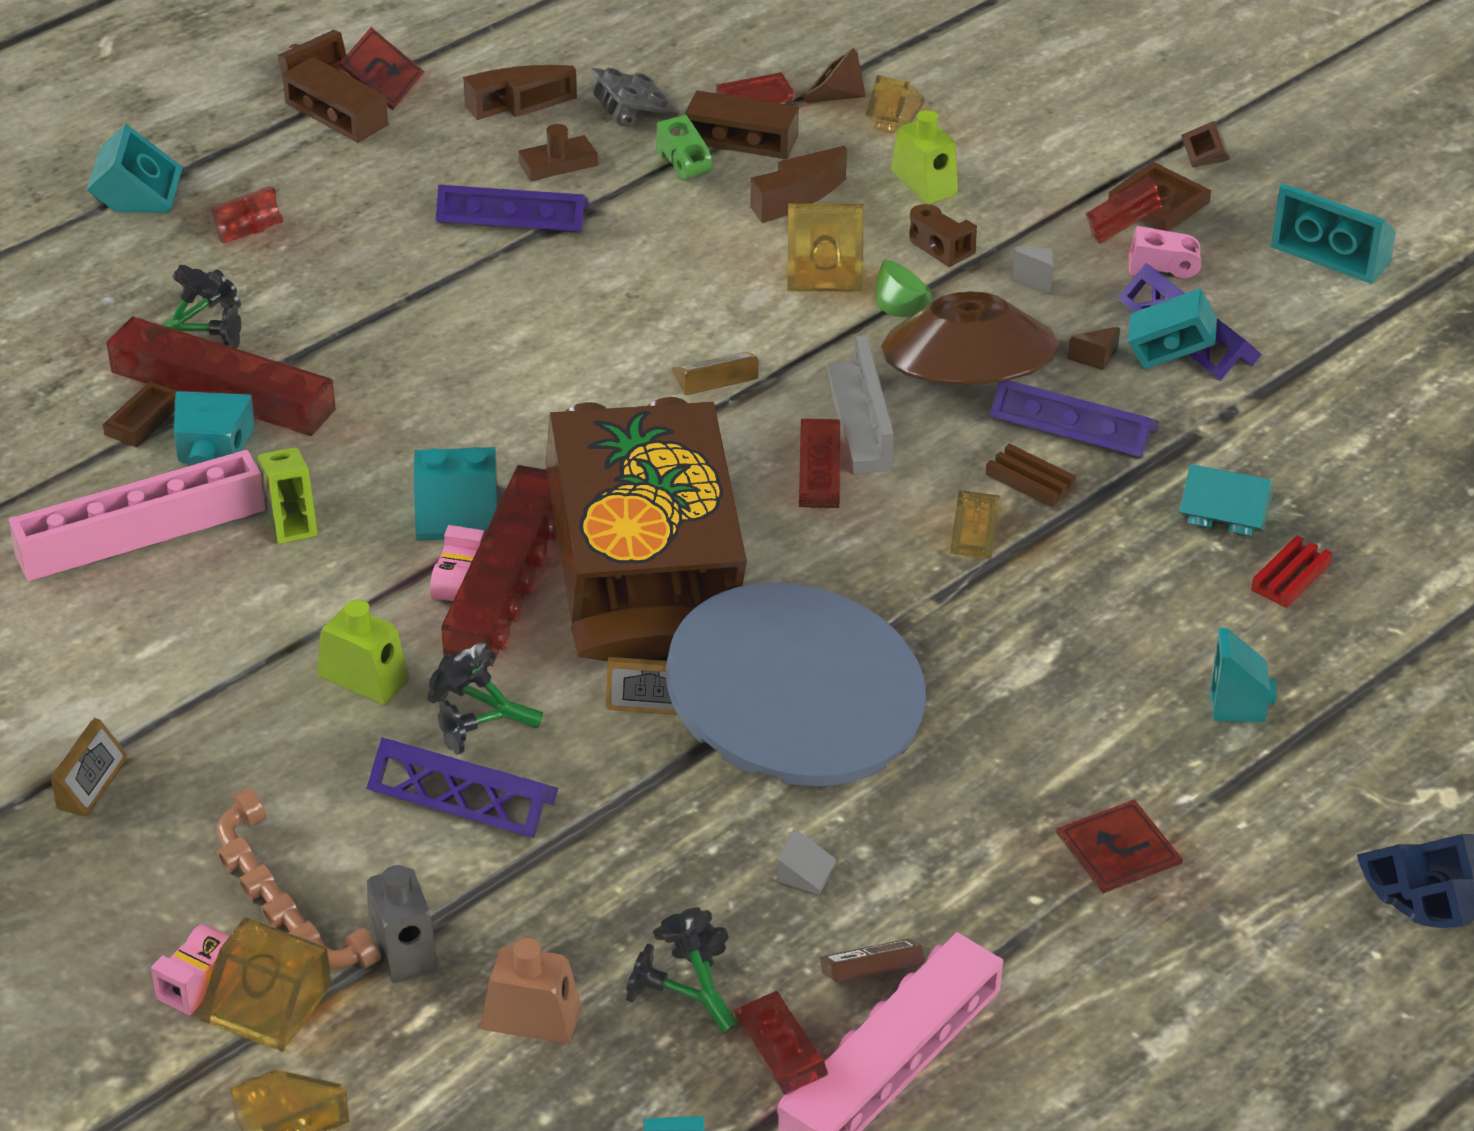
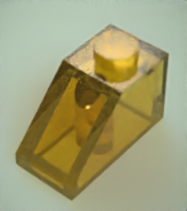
[865,75,925,133]
[230,1069,350,1131]

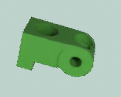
[656,114,712,180]

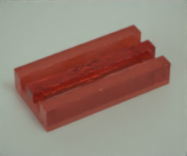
[1085,176,1162,244]

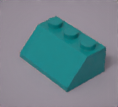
[1271,183,1396,284]

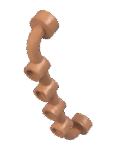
[216,787,381,970]

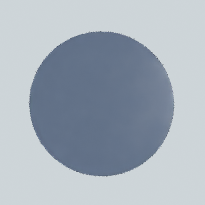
[666,583,926,786]

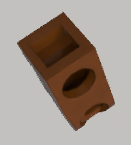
[909,204,977,267]

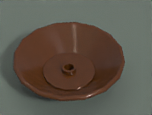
[881,291,1059,385]

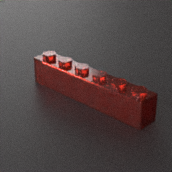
[106,316,336,437]
[441,465,557,667]

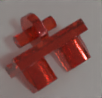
[211,186,283,244]

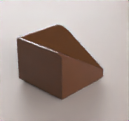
[1181,121,1230,167]
[1068,327,1120,370]

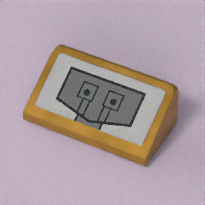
[672,352,759,395]
[606,657,677,715]
[51,718,127,816]

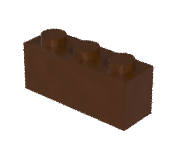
[282,57,388,143]
[685,90,799,159]

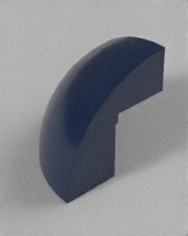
[1357,834,1474,928]

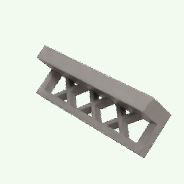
[827,335,894,474]

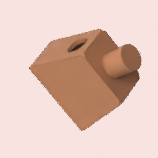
[480,938,581,1044]

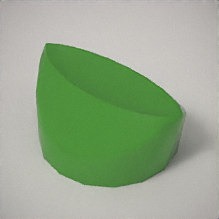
[876,259,932,317]

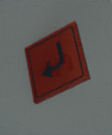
[338,27,425,111]
[1056,799,1183,894]

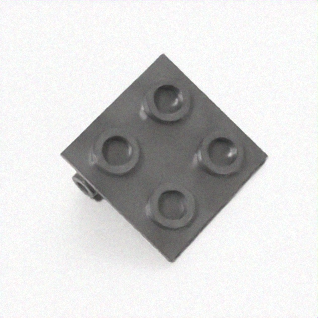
[590,67,679,127]

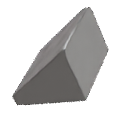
[1012,247,1053,293]
[777,830,836,895]

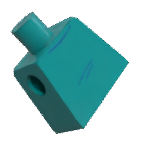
[174,391,255,466]

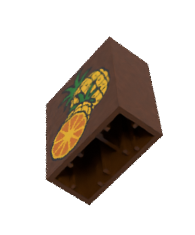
[545,397,747,624]

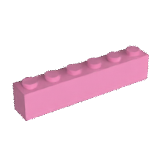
[8,450,266,582]
[777,932,1003,1131]

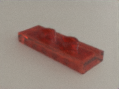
[799,418,840,508]
[733,990,828,1095]

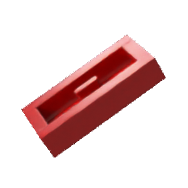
[1251,535,1332,608]

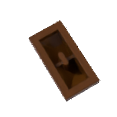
[803,48,866,103]

